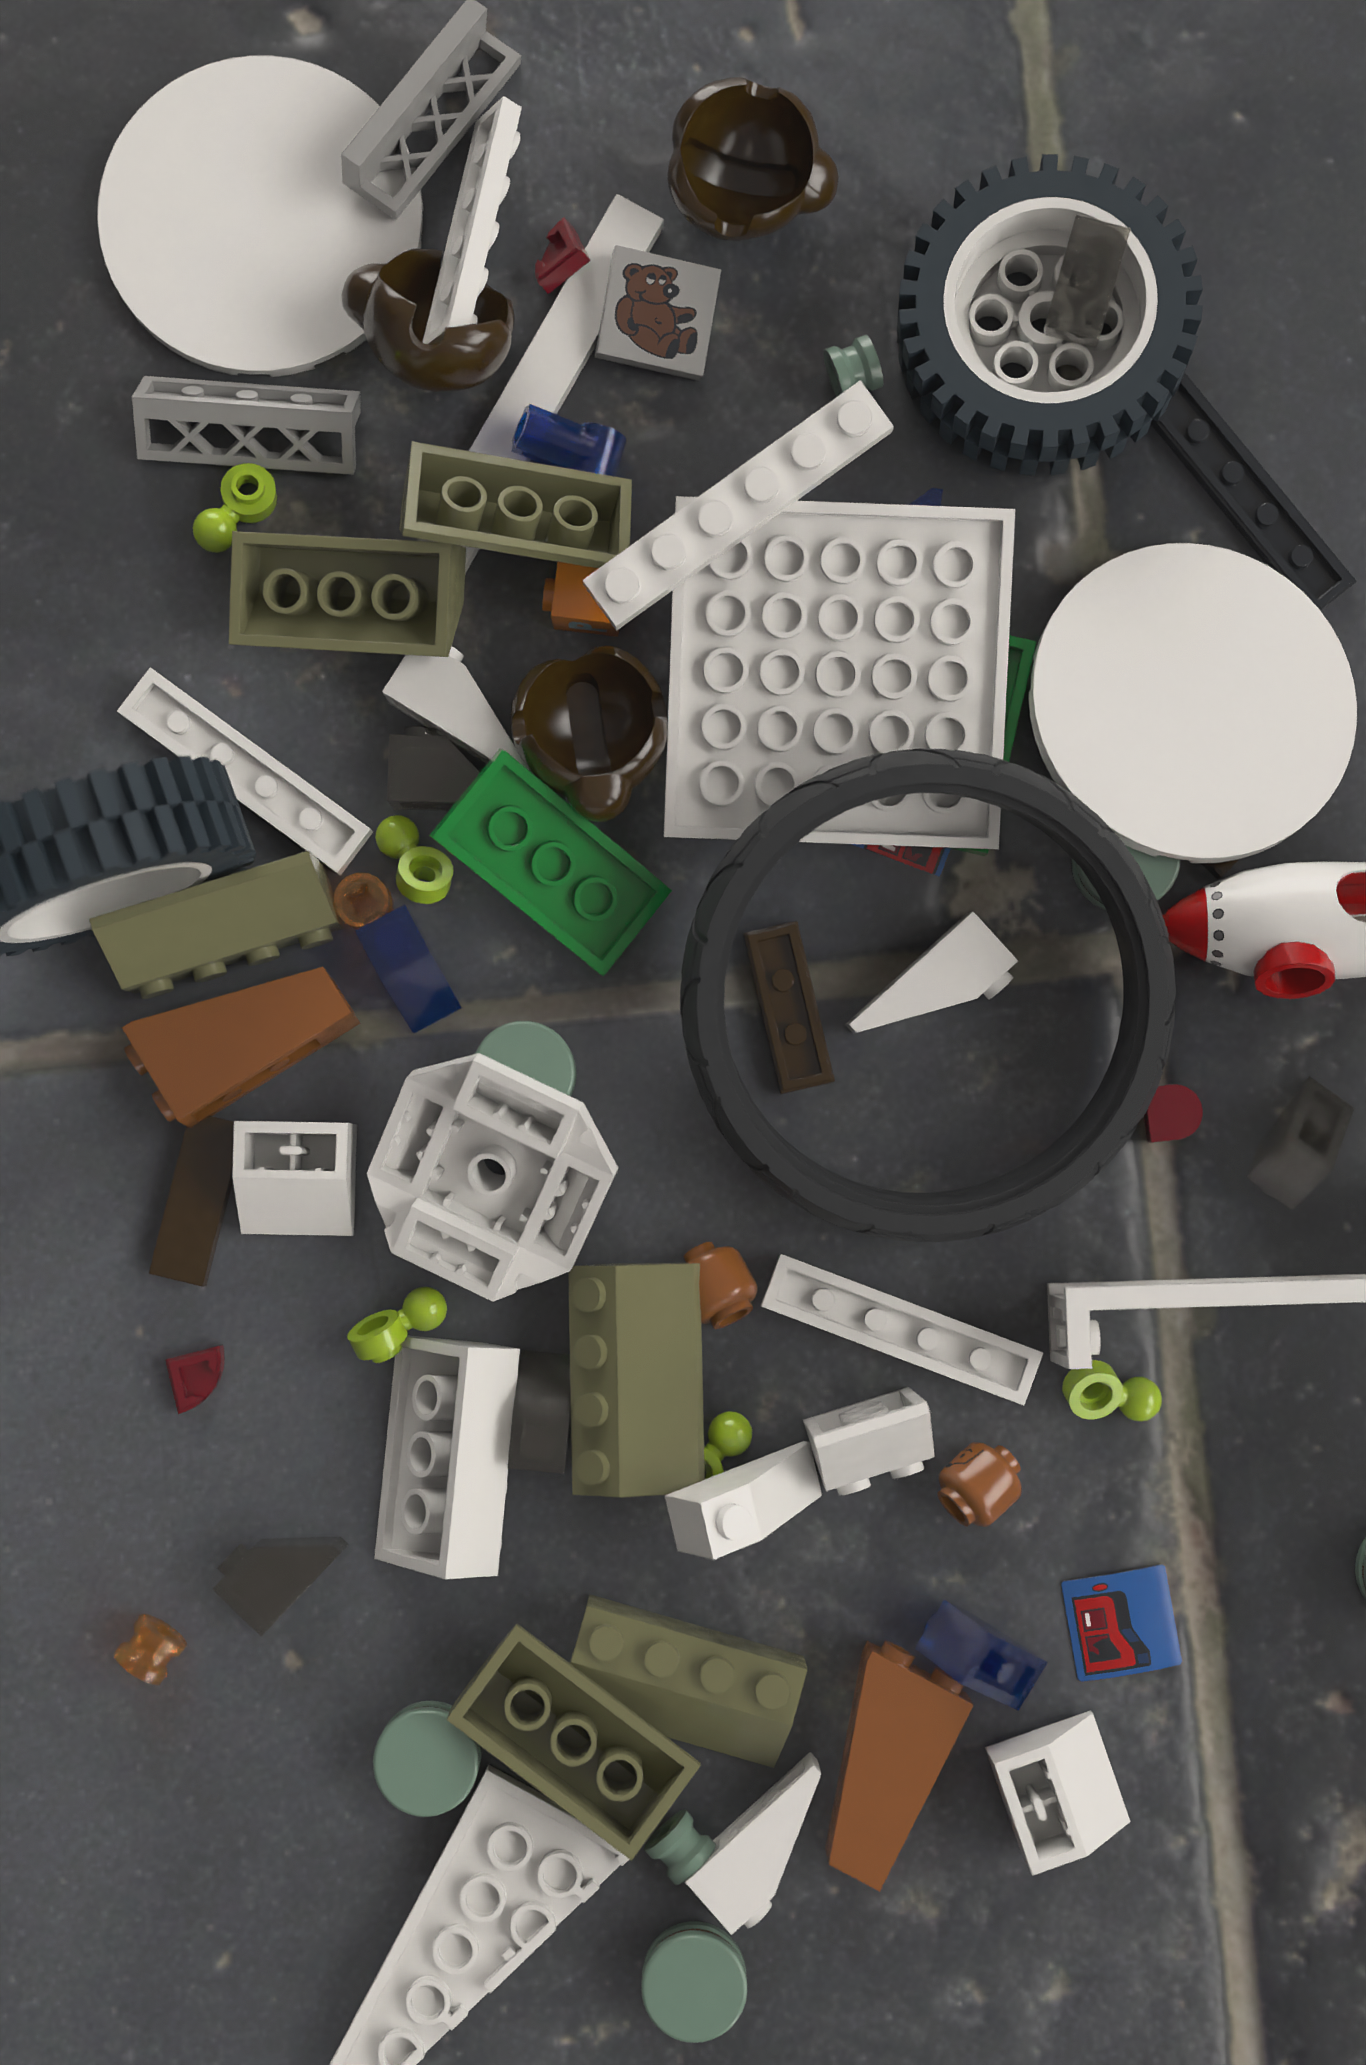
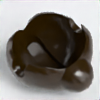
[667,77,839,241]
[341,248,515,392]
[511,645,668,822]

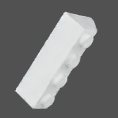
[374,1335,520,1579]

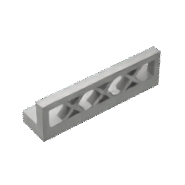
[341,0,521,220]
[132,376,361,475]

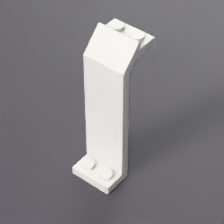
[1047,1274,1366,1369]

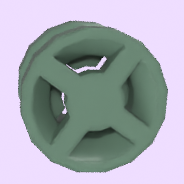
[823,335,884,397]
[644,1809,716,1885]

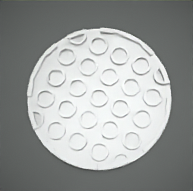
[98,56,424,377]
[1029,543,1357,863]

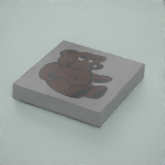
[595,245,721,381]

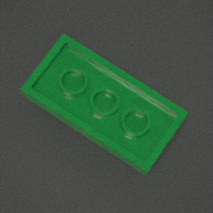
[429,748,672,977]

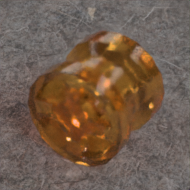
[334,873,394,932]
[114,1614,187,1685]

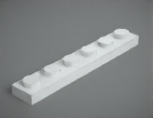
[583,380,894,631]

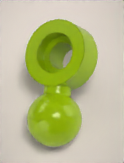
[193,463,277,552]
[375,815,453,904]
[347,1287,447,1363]
[1062,1360,1162,1422]
[704,1411,752,1479]

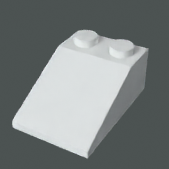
[803,1387,935,1495]

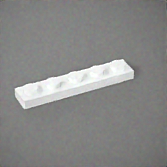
[423,96,522,345]
[117,667,373,876]
[761,1254,1043,1405]

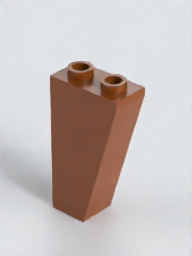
[122,966,361,1128]
[825,1640,974,1892]

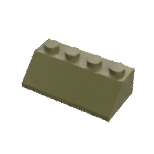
[399,441,632,568]
[229,531,466,657]
[89,851,344,999]
[568,1263,705,1497]
[570,1594,808,1768]
[446,1623,701,1861]

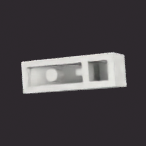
[382,646,529,770]
[845,912,1018,1033]
[665,1441,822,1560]
[685,1752,821,1935]

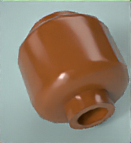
[683,1242,757,1329]
[937,1442,1022,1527]

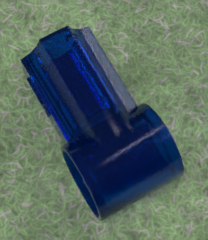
[511,404,627,477]

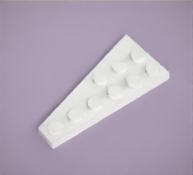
[329,1765,629,2065]

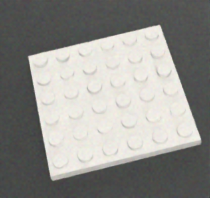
[664,496,1015,849]

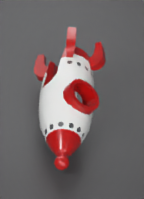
[1162,862,1366,999]

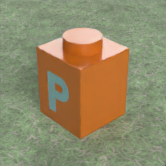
[542,562,619,637]

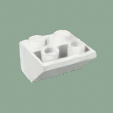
[232,1121,357,1236]
[985,1710,1130,1876]

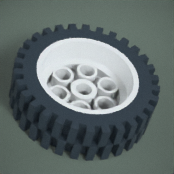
[897,154,1203,476]
[0,756,256,957]

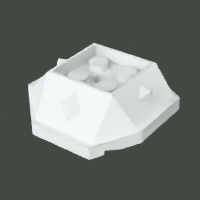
[367,1053,618,1302]

